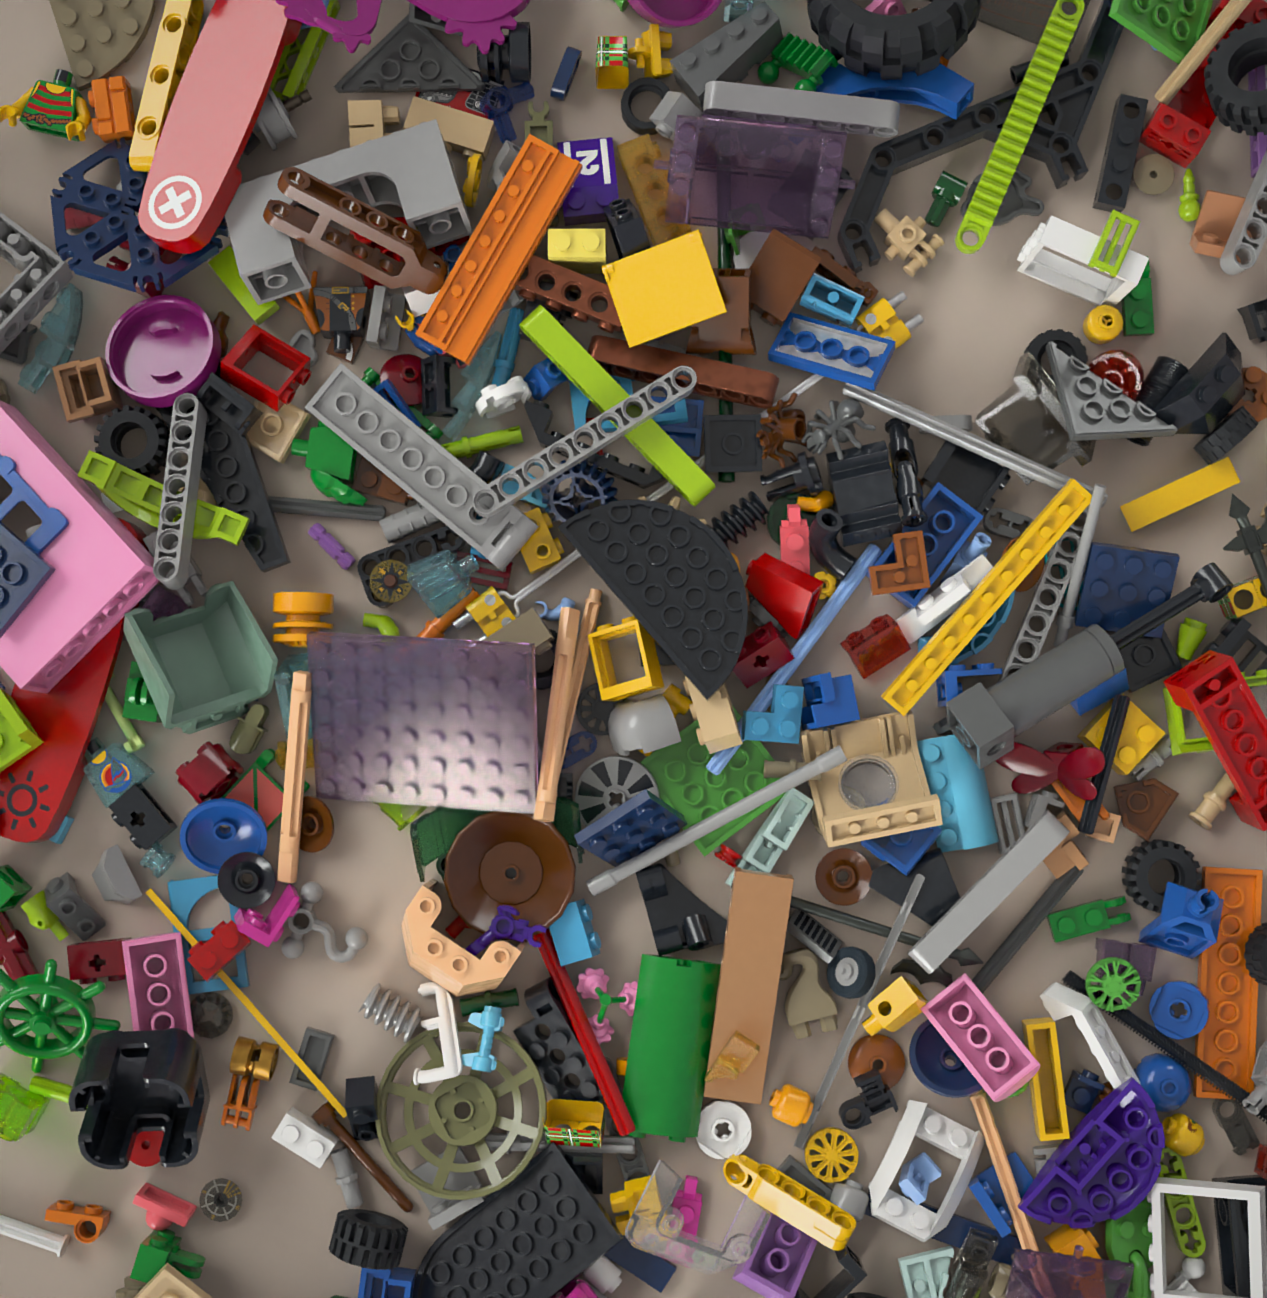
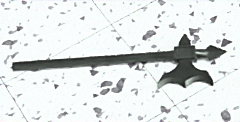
[1223,493,1267,598]
[730,880,984,988]

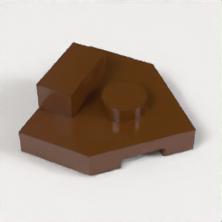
[1113,778,1179,842]

